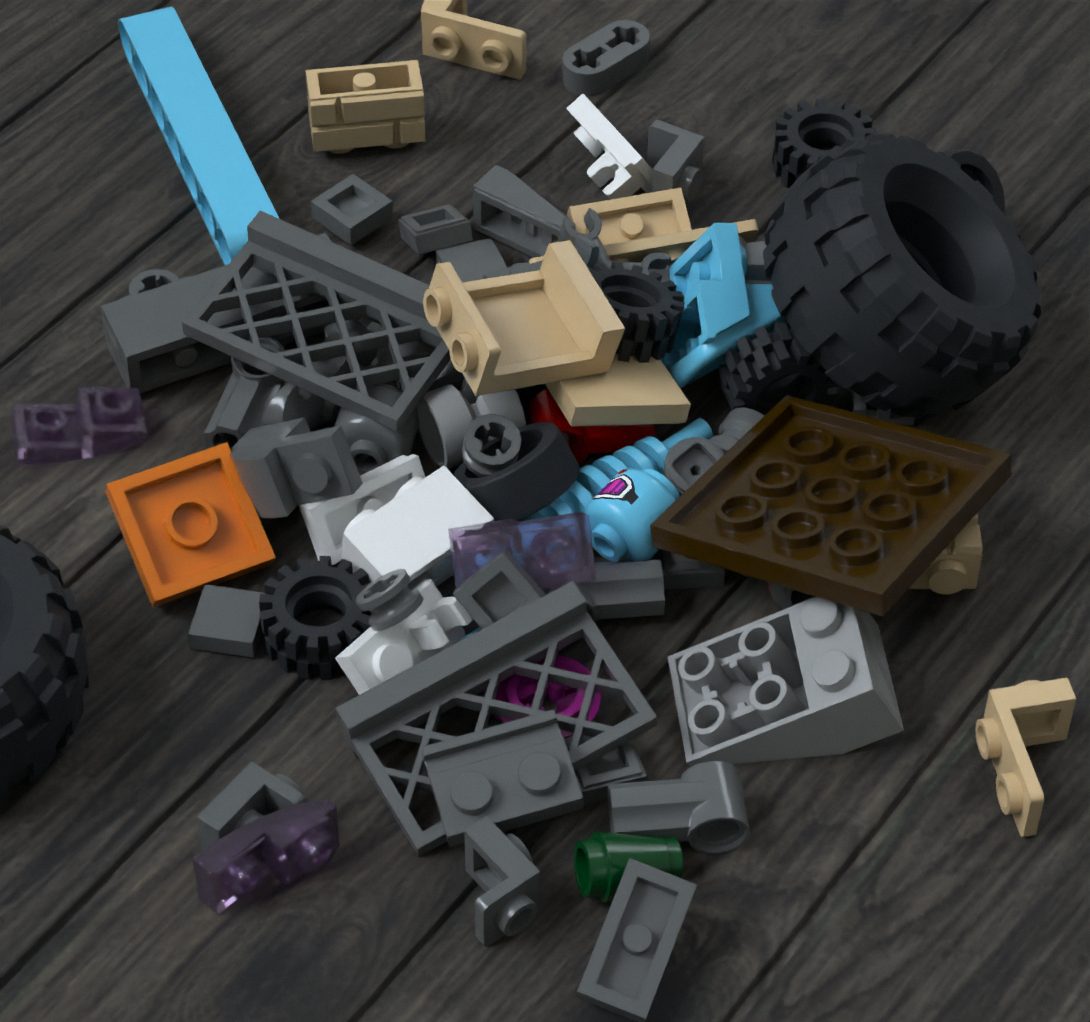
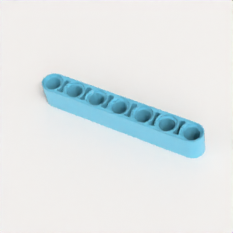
[118,6,279,265]

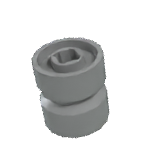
[416,379,526,469]

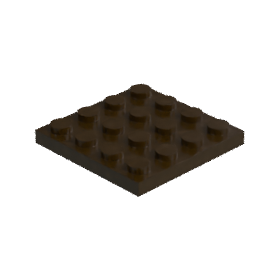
[650,395,1012,616]

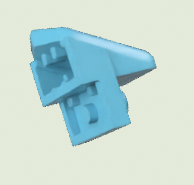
[661,223,790,388]

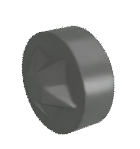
[663,437,724,496]

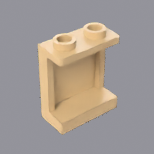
[423,240,625,396]

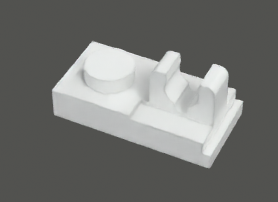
[566,94,653,200]
[299,454,426,565]
[335,578,473,695]

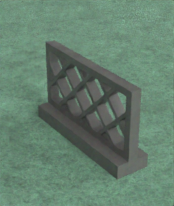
[182,211,451,432]
[336,581,657,857]

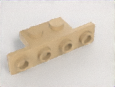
[529,187,759,266]

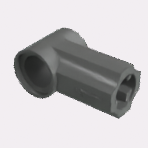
[204,337,285,449]
[531,550,665,623]
[607,761,750,854]

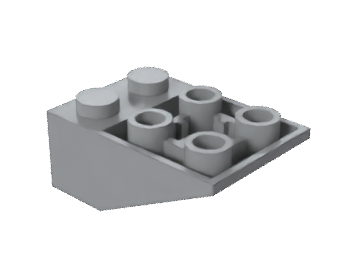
[668,596,904,767]

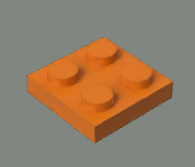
[105,442,276,608]

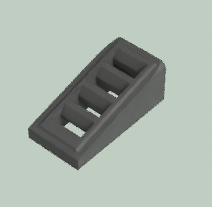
[473,165,576,258]

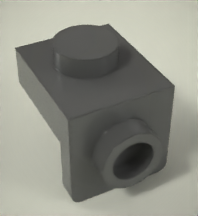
[647,120,704,201]
[464,816,540,947]

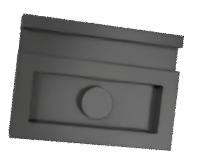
[421,709,584,847]

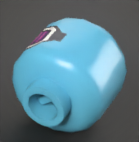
[586,469,680,562]

